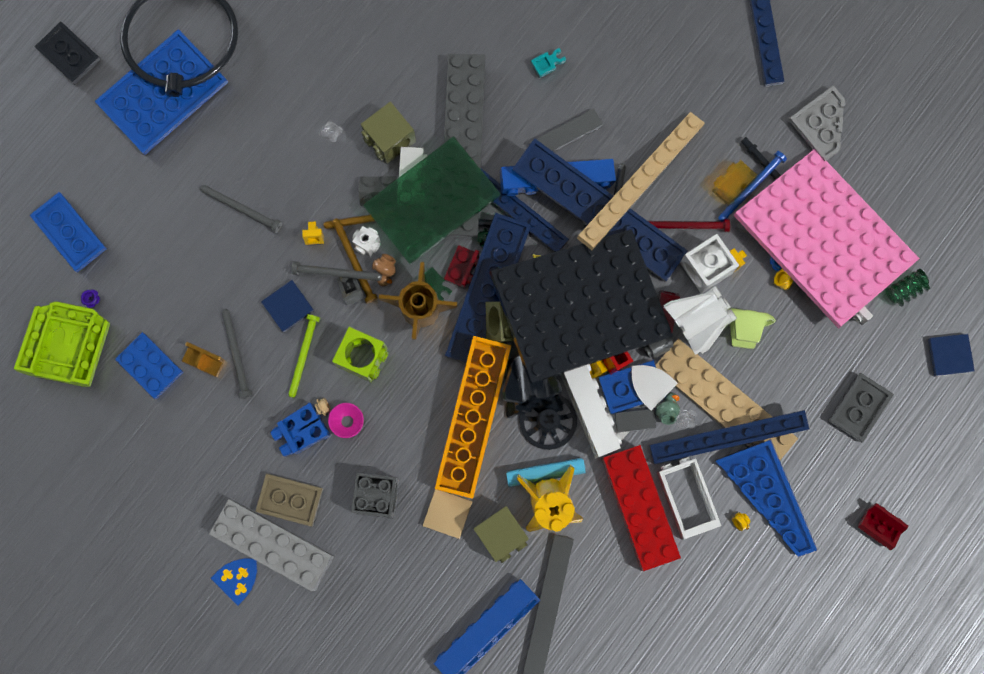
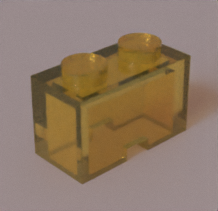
[712,160,757,206]

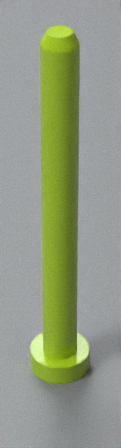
[288,314,320,398]

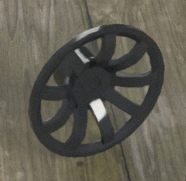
[519,394,577,450]

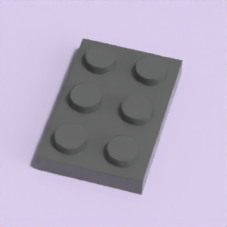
[829,373,894,443]

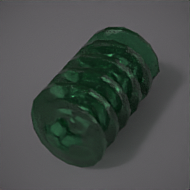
[885,269,930,307]

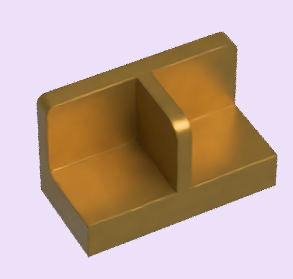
[182,342,226,378]

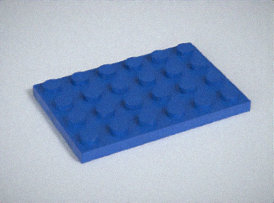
[95,29,228,155]

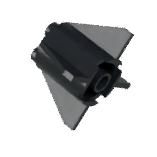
[502,356,564,419]

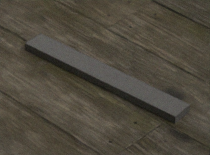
[523,535,574,674]

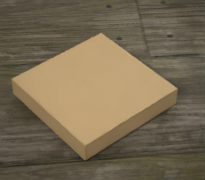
[423,489,472,539]

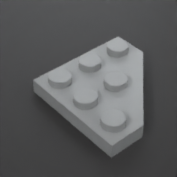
[789,86,845,161]

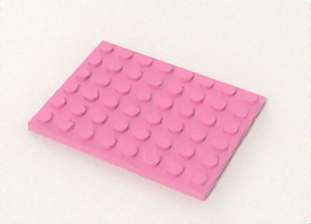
[733,149,920,329]

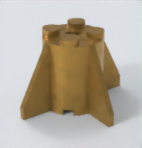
[379,262,458,340]

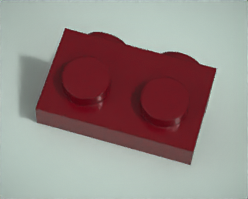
[858,503,909,551]

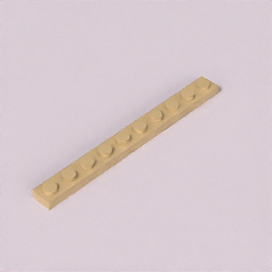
[577,112,705,250]

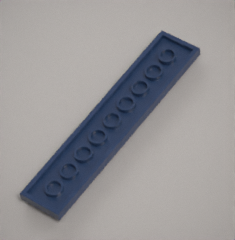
[512,138,688,282]

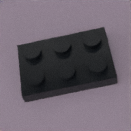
[34,21,101,85]

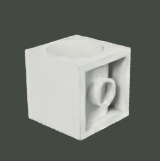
[680,234,739,294]

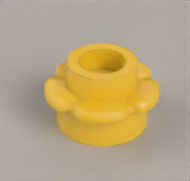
[732,512,750,531]

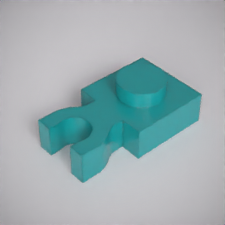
[531,48,566,78]

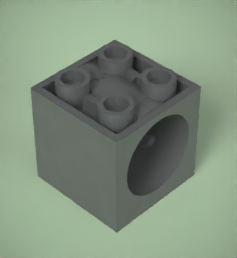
[351,473,399,518]

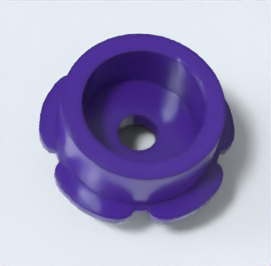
[81,289,100,308]

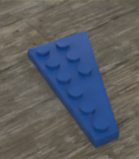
[716,439,817,557]

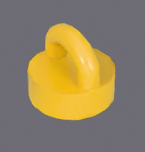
[774,269,793,290]

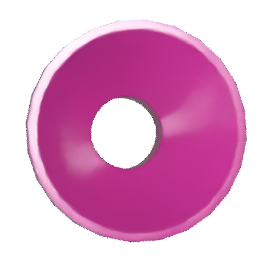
[328,403,364,438]

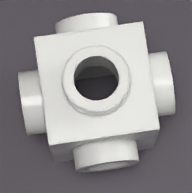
[352,226,381,257]

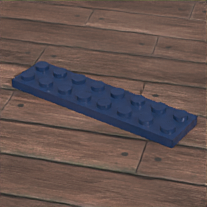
[445,212,531,363]

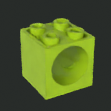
[332,327,389,383]

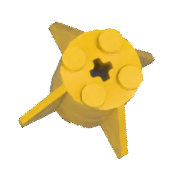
[517,465,583,532]

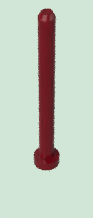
[648,219,730,232]

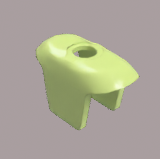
[728,308,776,349]

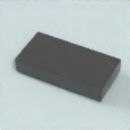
[615,409,656,433]

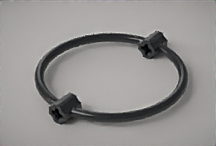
[120,0,238,97]

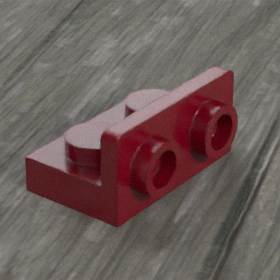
[444,245,480,289]

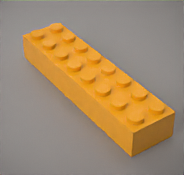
[434,336,511,499]

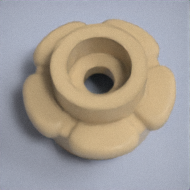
[315,398,331,416]

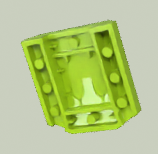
[14,302,110,387]

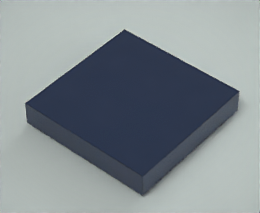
[261,280,314,333]
[928,334,975,377]

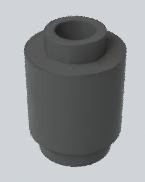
[643,338,673,359]

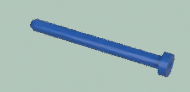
[718,151,787,222]

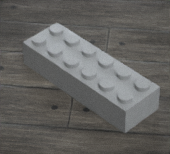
[209,499,335,592]

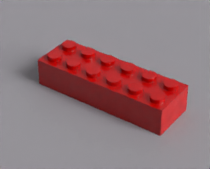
[602,445,681,571]

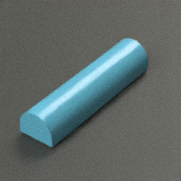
[506,458,586,487]

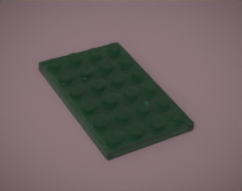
[363,136,501,265]

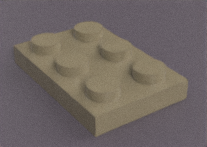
[255,474,323,527]

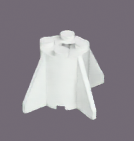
[664,286,737,355]

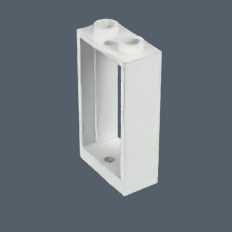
[657,457,721,539]

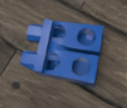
[270,403,331,457]

